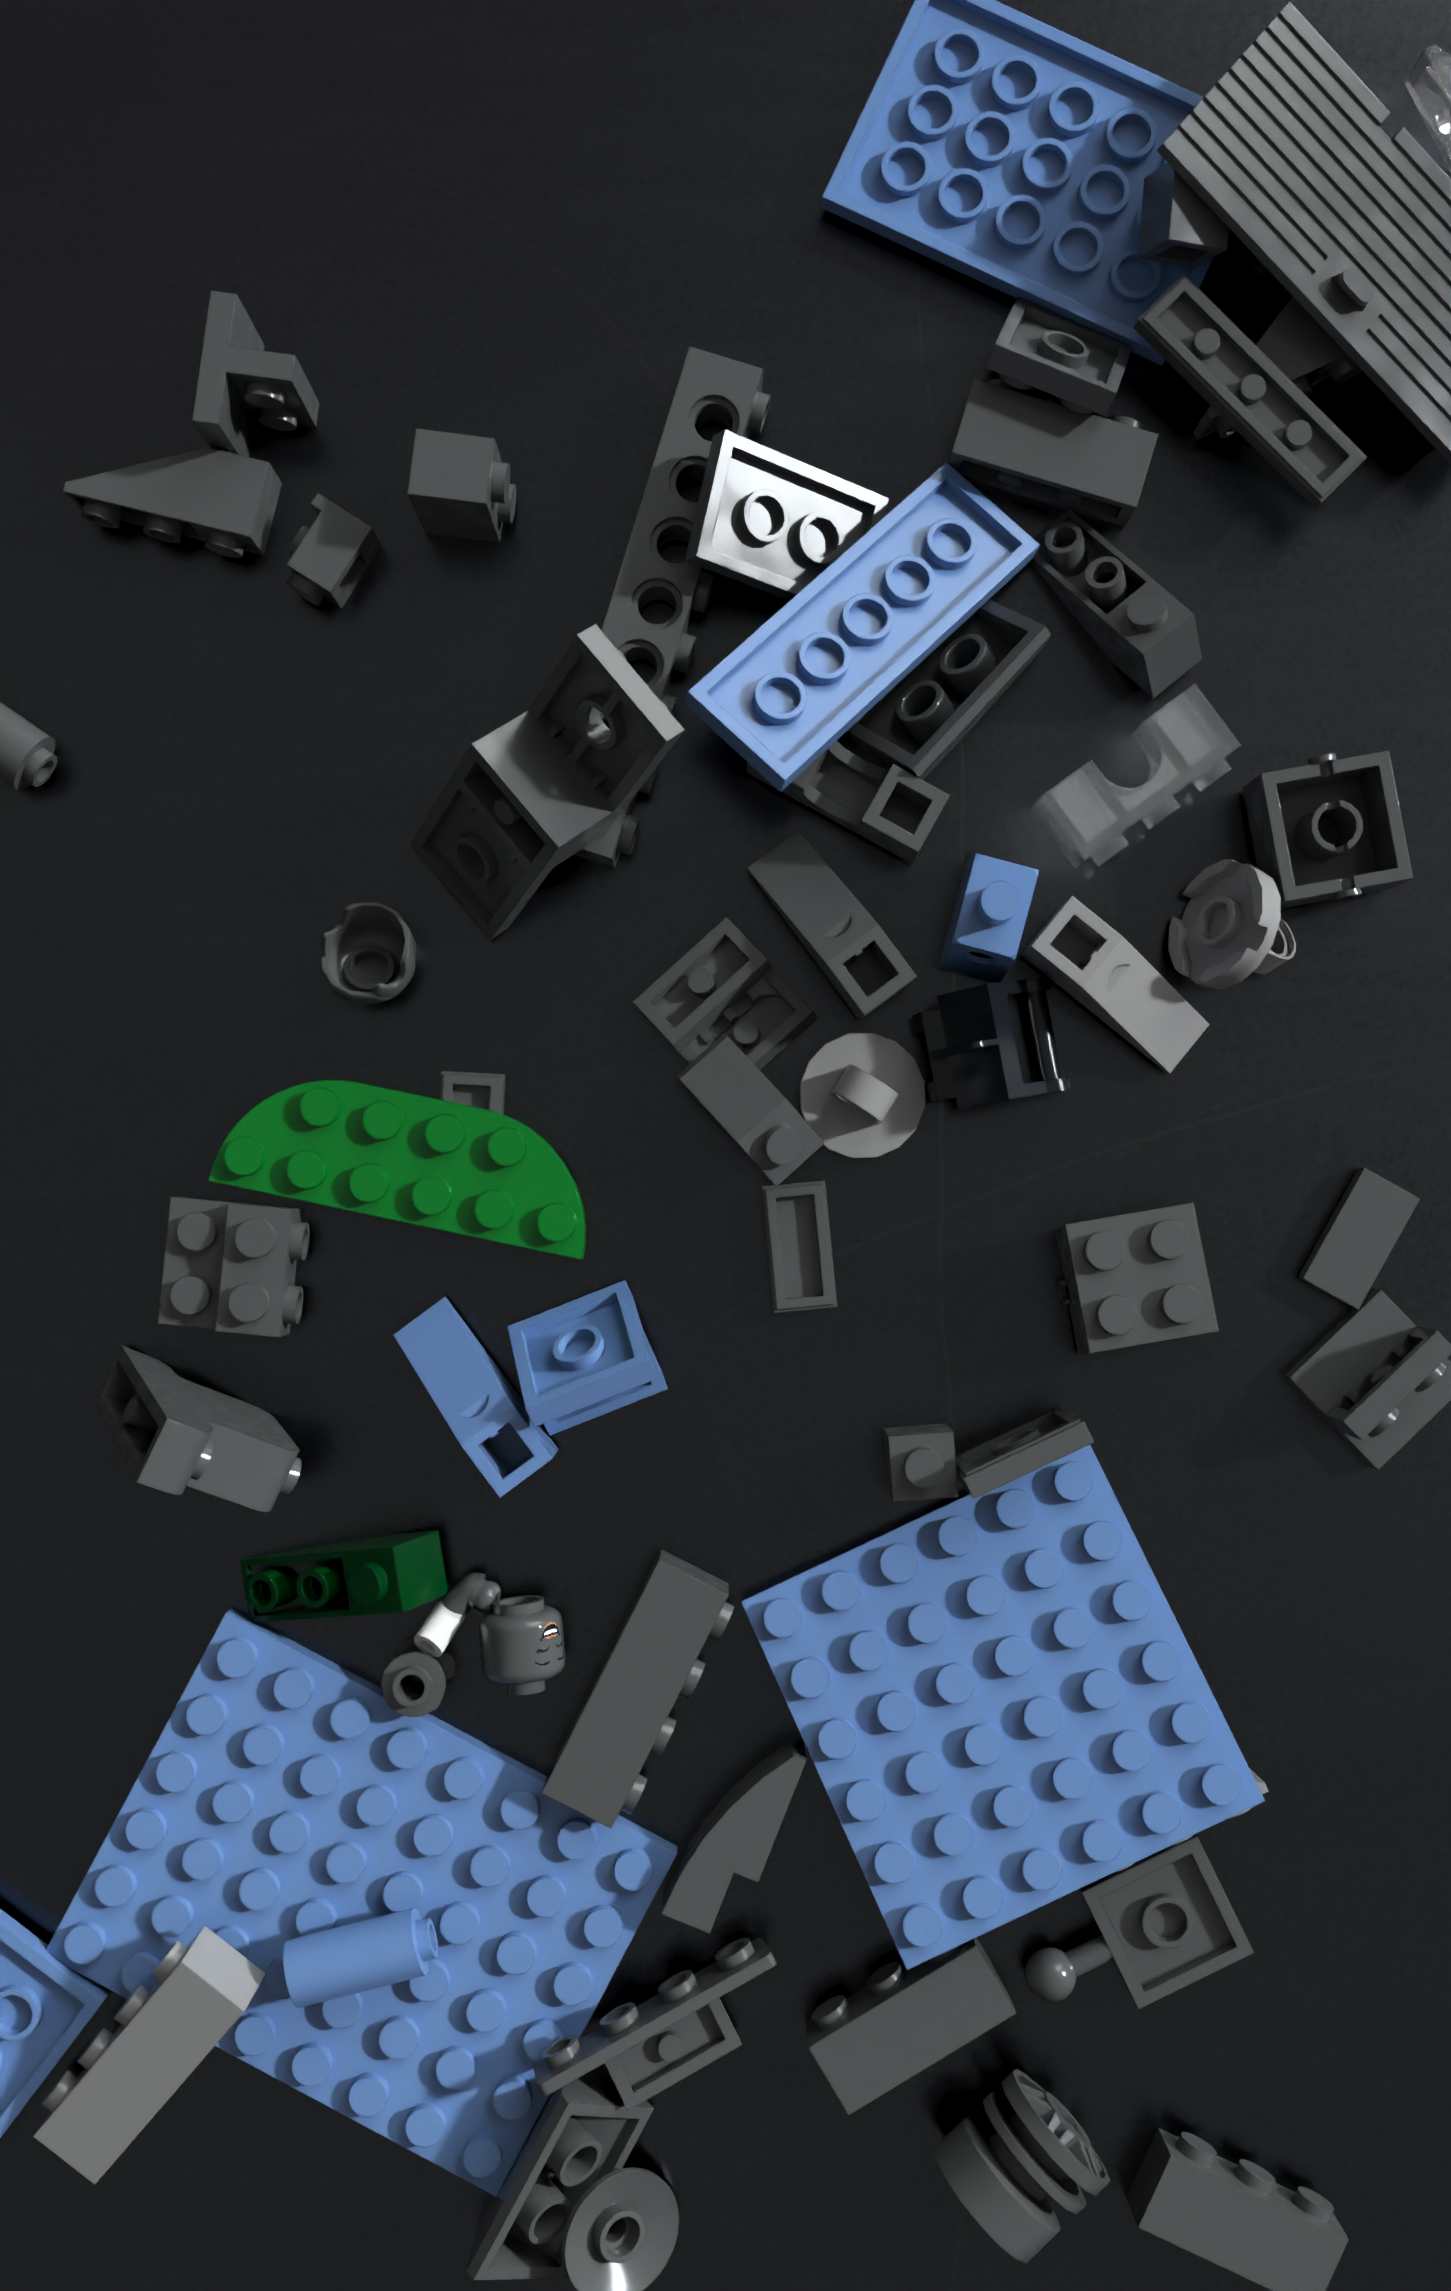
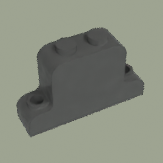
[94,1345,302,1512]

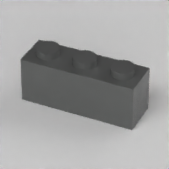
[948,379,1159,527]
[806,1937,1016,2115]
[1126,2128,1349,2291]

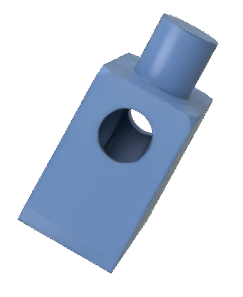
[938,852,1039,983]

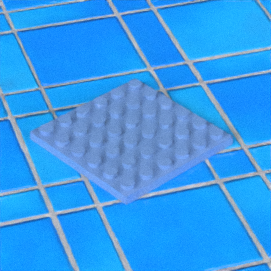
[741,1445,1265,1970]

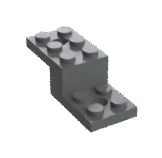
[410,624,685,940]

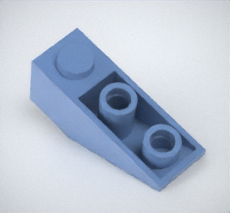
[394,1296,558,1498]

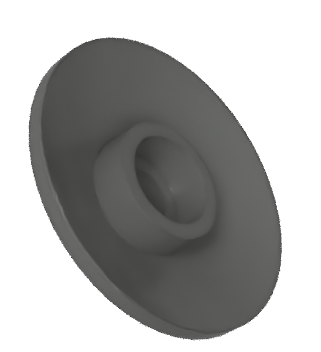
[561,2167,679,2291]

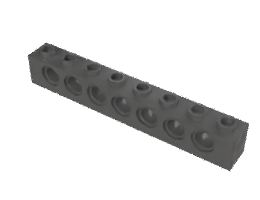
[574,346,771,868]

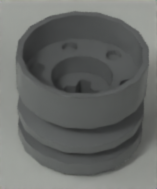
[933,2069,1110,2263]

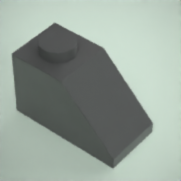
[677,1033,824,1187]

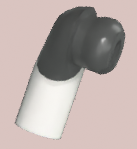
[414,1572,501,1657]

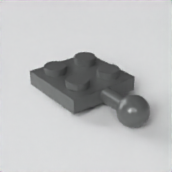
[1025,1834,1254,2009]

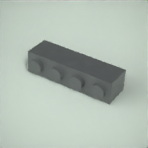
[542,1549,734,1828]

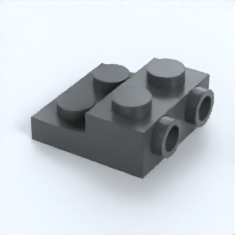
[158,1197,310,1337]

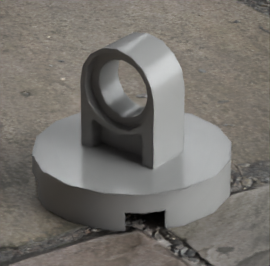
[1168,859,1296,989]
[799,1033,925,1158]

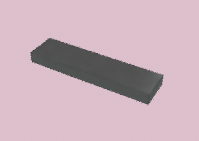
[1134,274,1367,509]

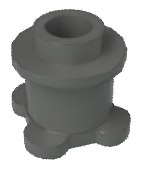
[381,1637,457,1717]

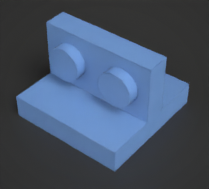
[507,1280,668,1436]

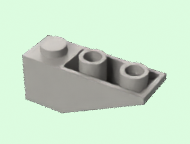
[1021,896,1210,1074]

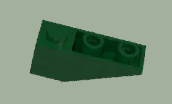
[240,1530,448,1623]

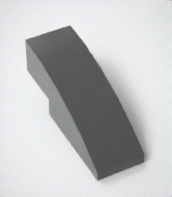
[661,1740,806,1934]

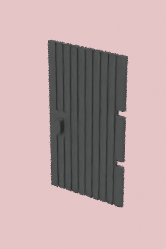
[1156,2,1451,465]

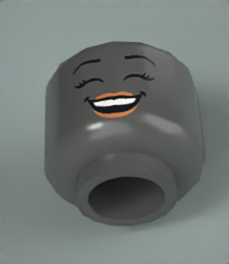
[478,1595,566,1696]

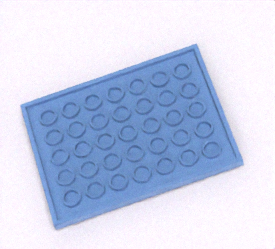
[46,1608,678,2196]

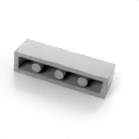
[33,1925,266,2184]

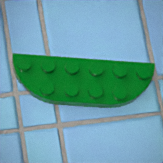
[208,1080,586,1260]

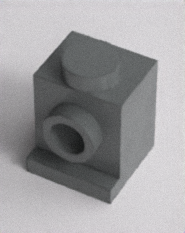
[286,493,382,609]

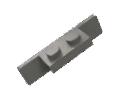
[533,1937,777,2111]

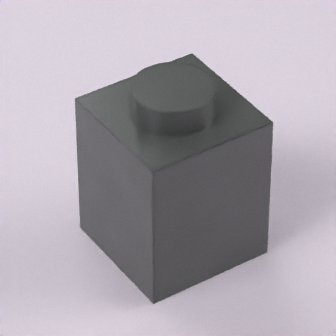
[883,1423,958,1502]

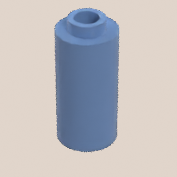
[283,1908,438,2008]

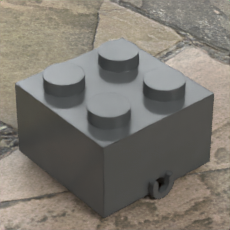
[1242,750,1413,909]
[1055,1202,1219,1355]

